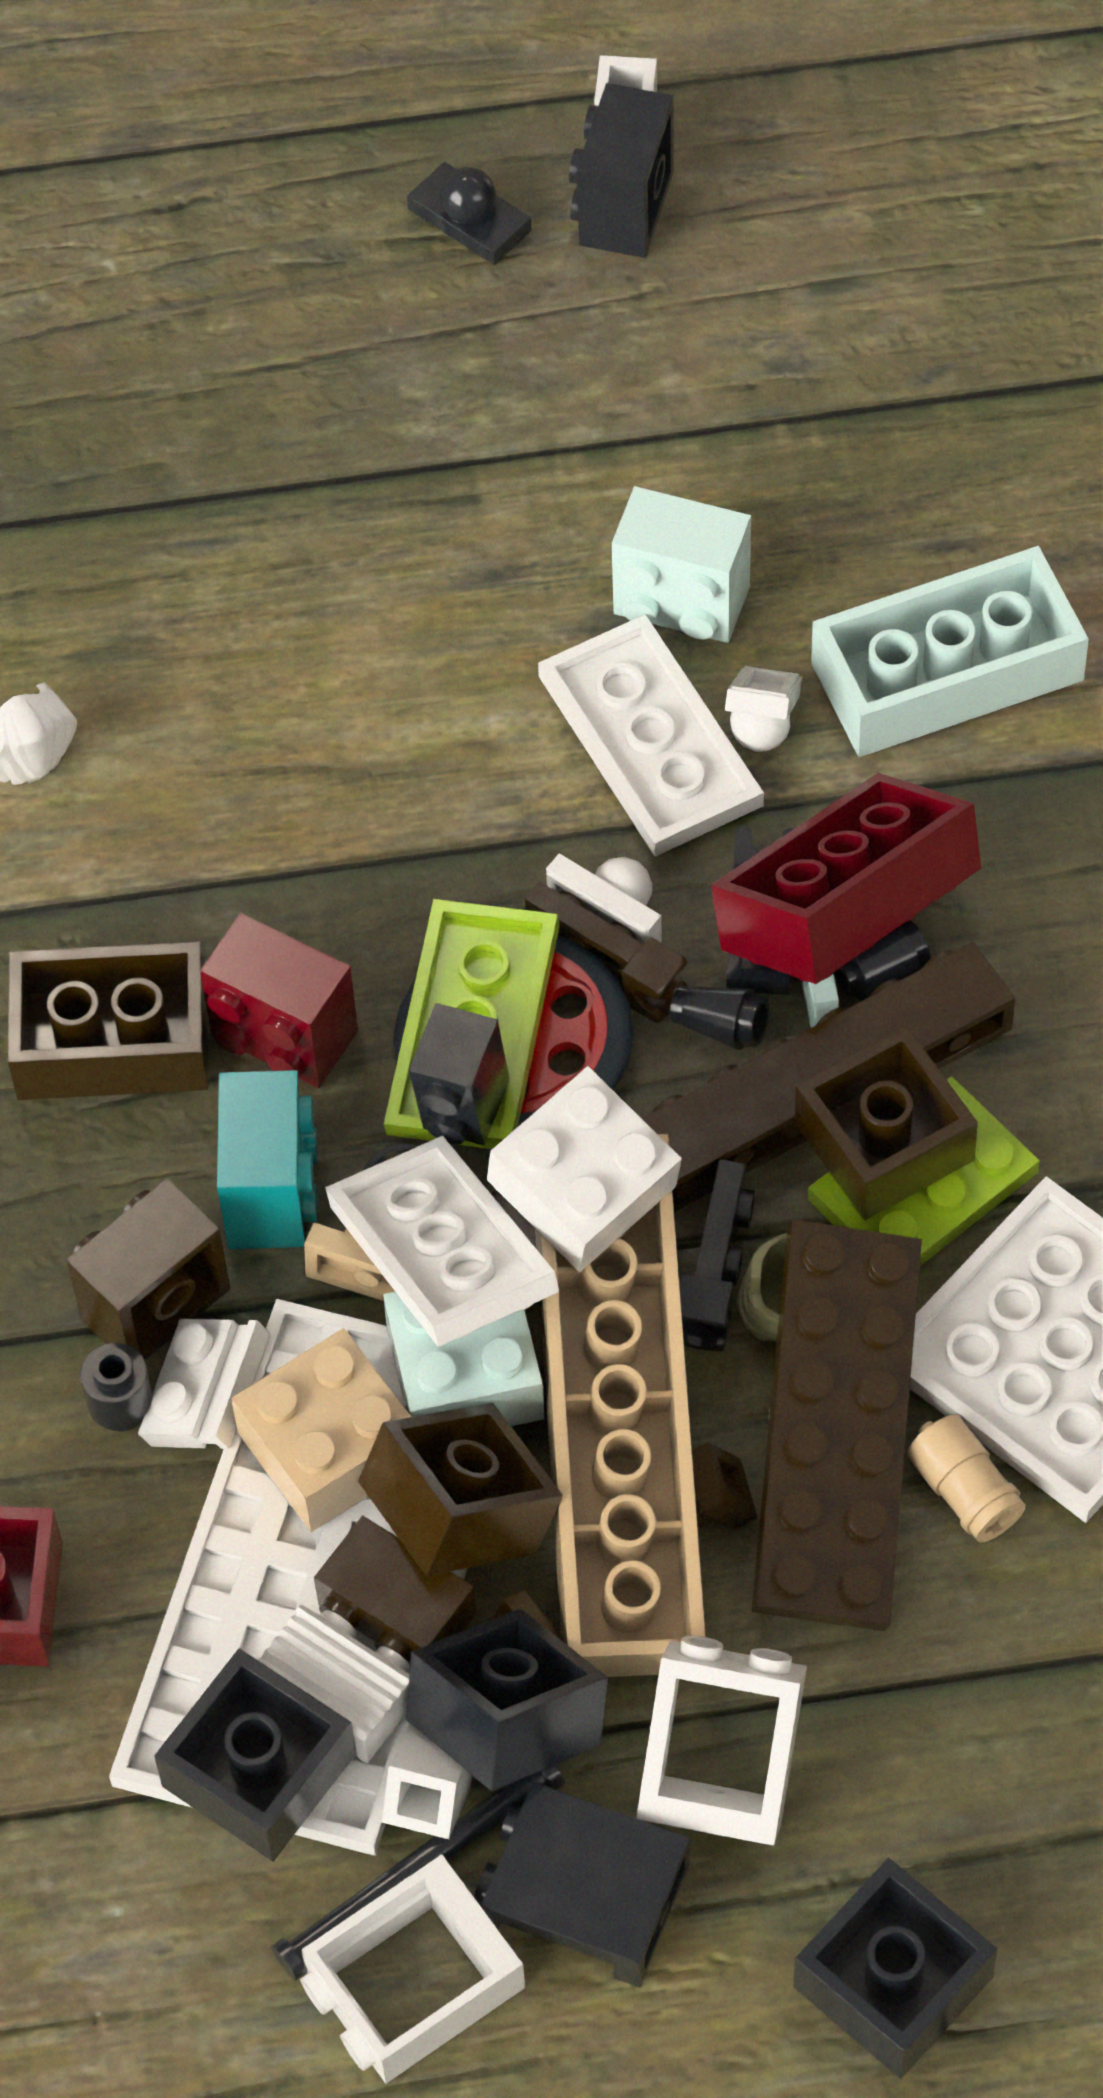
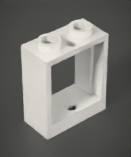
[636,1636,807,1845]
[300,1855,525,2084]

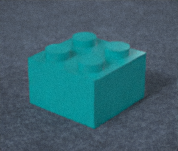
[217,1070,318,1249]

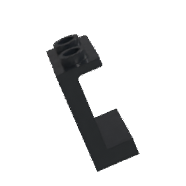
[474,1782,690,1988]

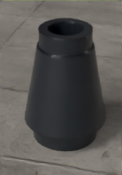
[670,986,769,1050]

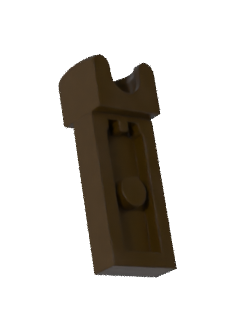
[524,881,688,1023]

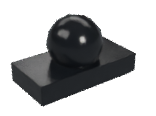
[407,161,532,265]

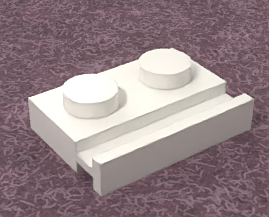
[138,1319,270,1449]

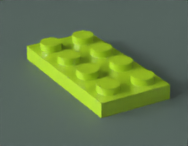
[384,899,560,1149]

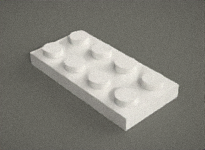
[538,614,764,857]
[325,1136,559,1347]

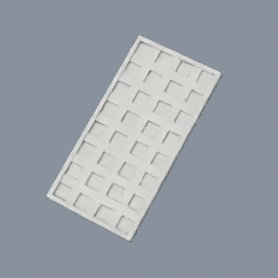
[109,1299,513,1856]

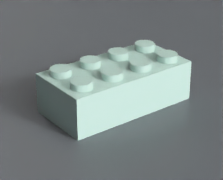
[811,546,1089,757]

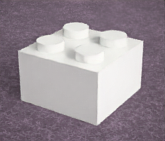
[487,1066,682,1272]

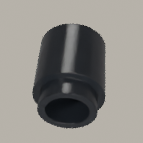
[833,920,931,1001]
[80,1343,153,1432]

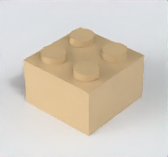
[231,1328,411,1532]

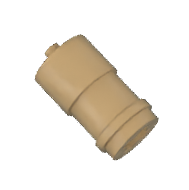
[907,1414,1026,1543]

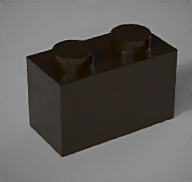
[314,1515,477,1664]

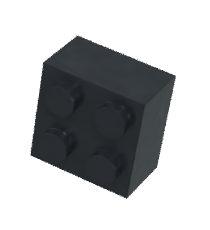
[569,83,674,258]
[406,1608,608,1791]
[154,1648,357,1862]
[793,1857,998,2079]

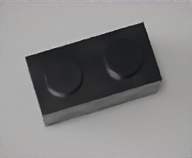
[409,1003,510,1146]

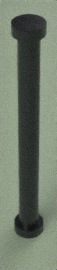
[271,1765,565,1981]

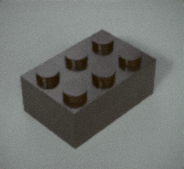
[8,942,208,1100]

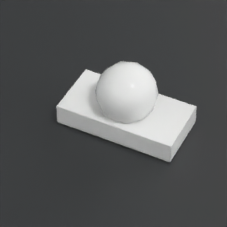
[725,666,802,752]
[546,853,662,945]

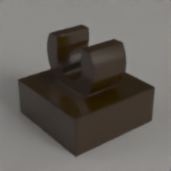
[692,1442,757,1529]

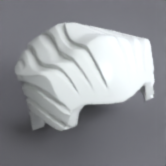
[0,682,77,785]

